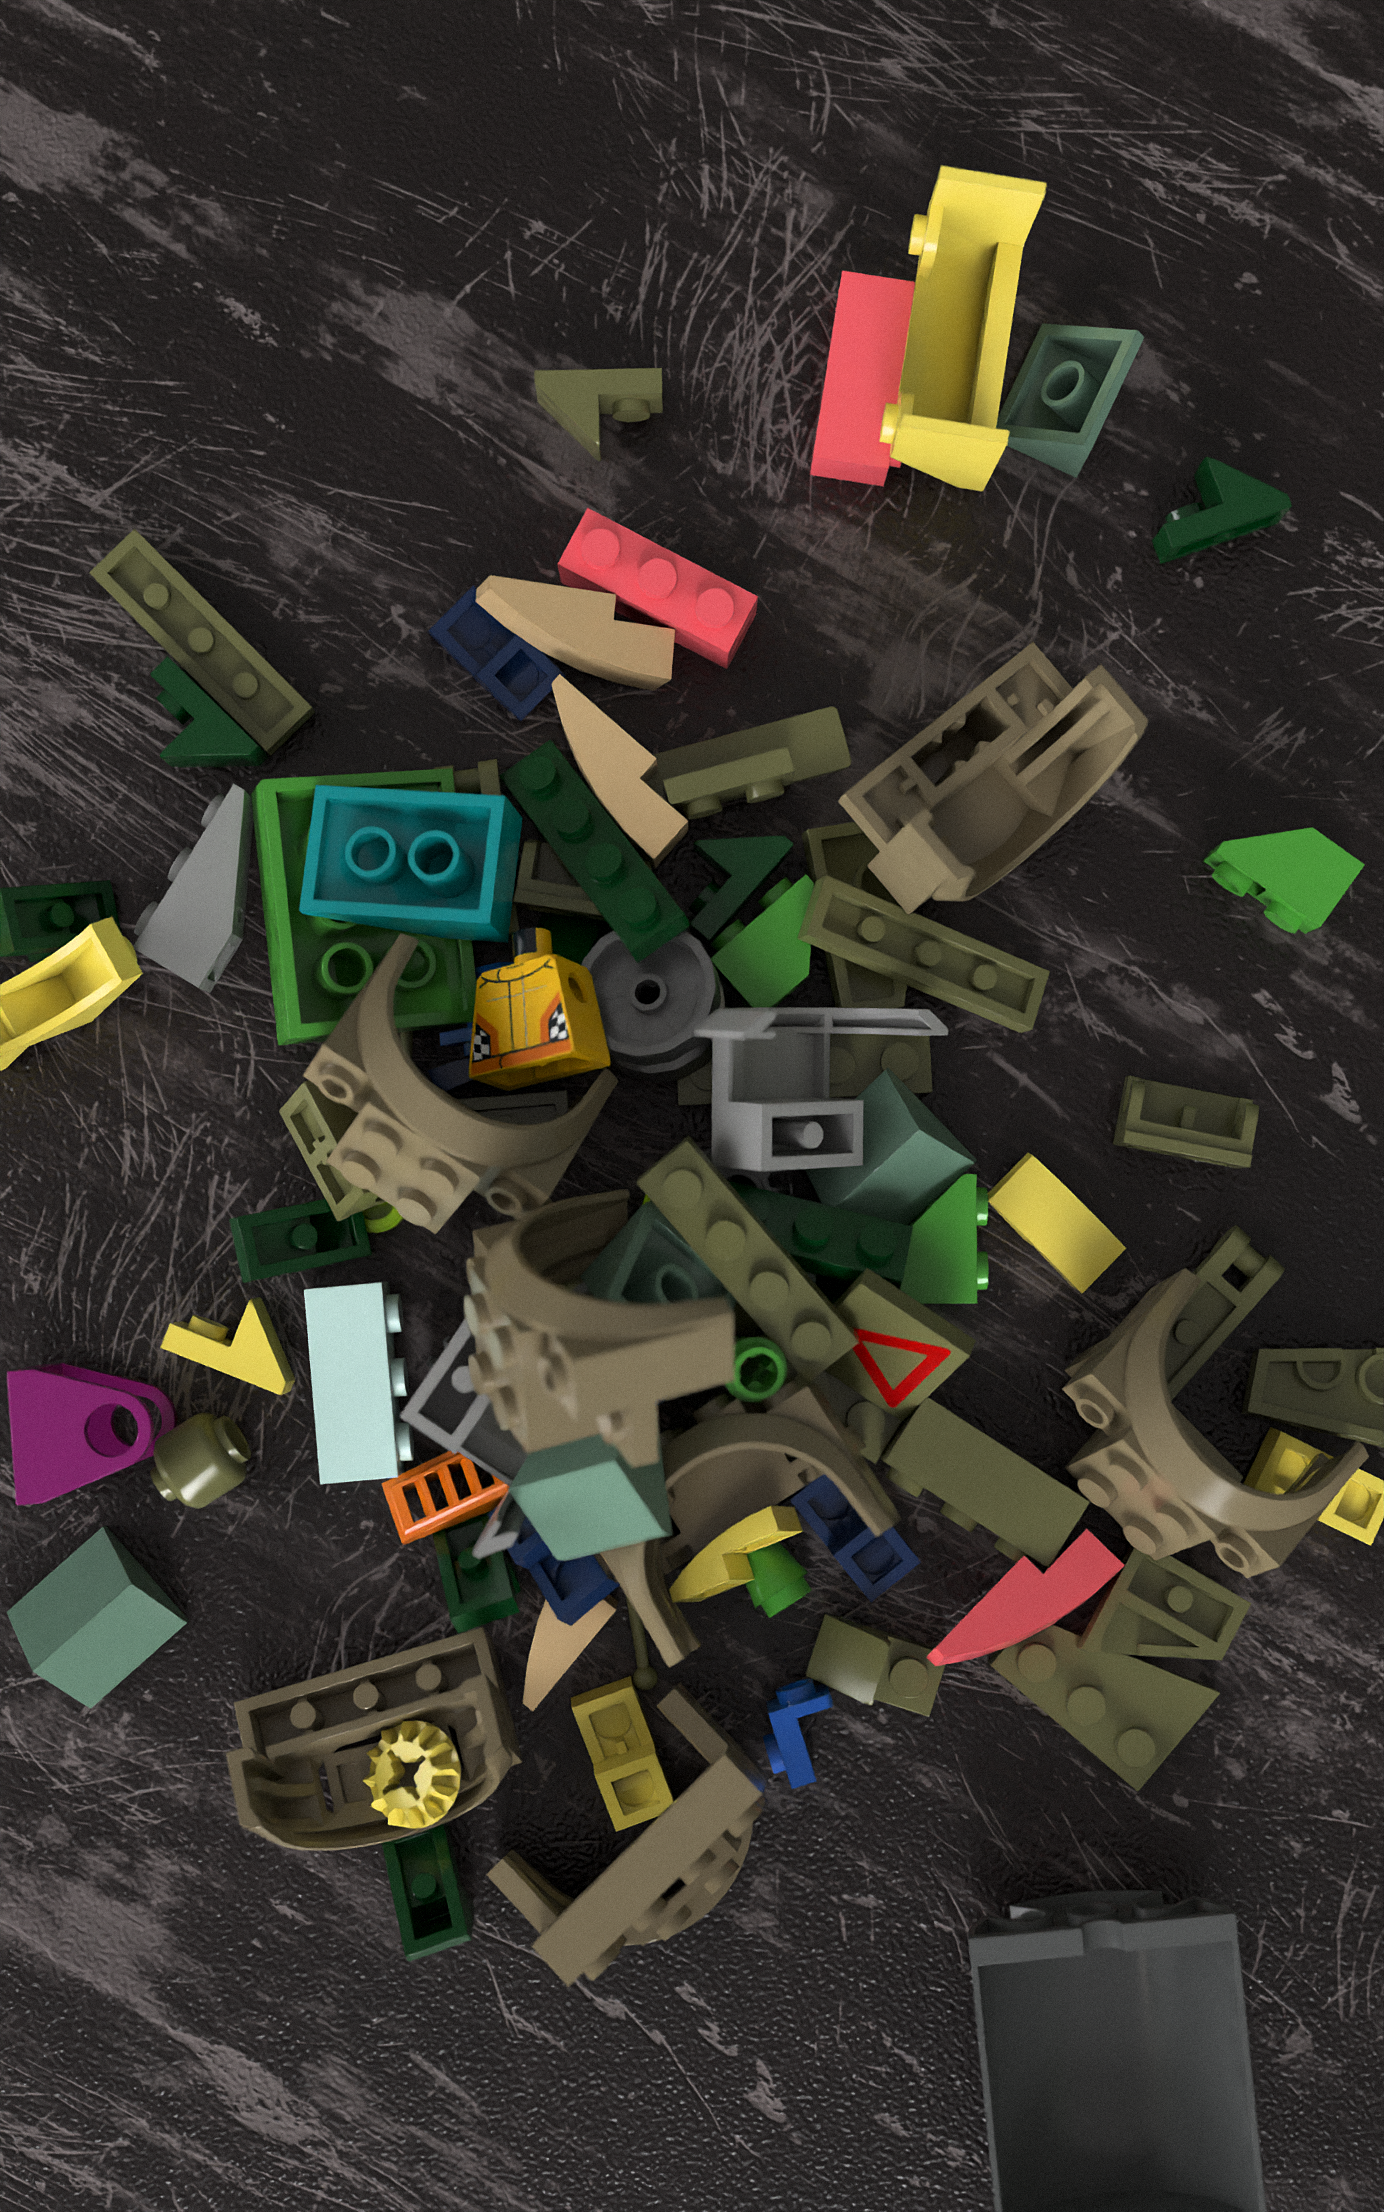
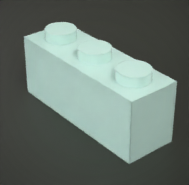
[304,1281,414,1484]

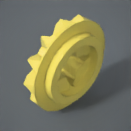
[362,1721,461,1829]

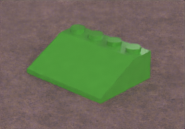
[251,768,477,1045]

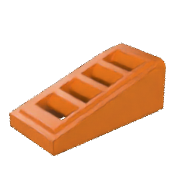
[381,1451,510,1545]

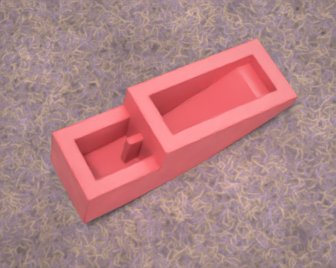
[926,1529,1125,1667]

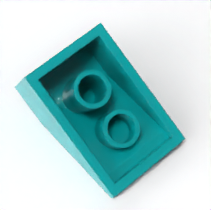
[299,785,522,943]

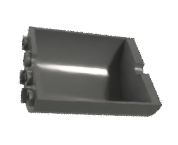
[968,1890,1266,2212]

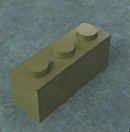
[880,1397,1090,1568]

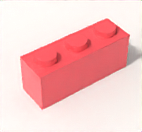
[810,270,915,486]
[558,508,758,669]

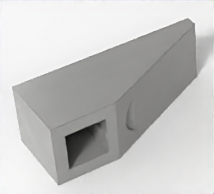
[133,784,253,993]

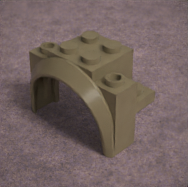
[838,642,1149,915]
[303,933,619,1234]
[464,1189,735,1468]
[1062,1268,1369,1578]
[600,1381,902,1668]

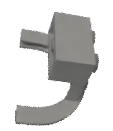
[694,1007,948,1171]
[399,1318,529,1558]

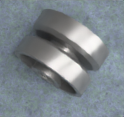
[581,930,729,1083]

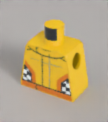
[469,928,610,1091]

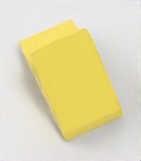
[160,1297,295,1395]

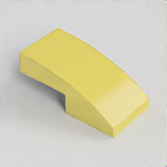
[988,1152,1126,1293]
[1244,1427,1384,1546]
[669,1506,803,1603]
[571,1676,675,1832]

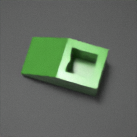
[1203,827,1365,934]
[710,874,814,1007]
[899,1174,989,1304]

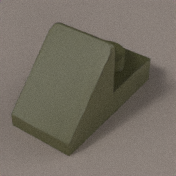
[534,368,663,462]
[805,1612,945,1717]

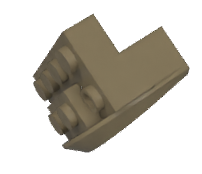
[226,1627,523,1851]
[486,1682,769,1987]

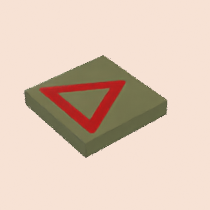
[824,1268,976,1422]

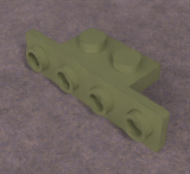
[646,706,852,820]

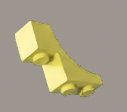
[0,917,143,1071]

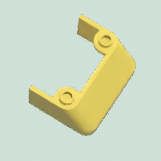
[879,166,1047,492]

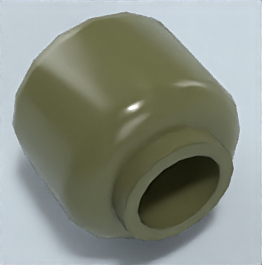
[150,1412,251,1509]

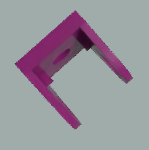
[7,1363,177,1505]

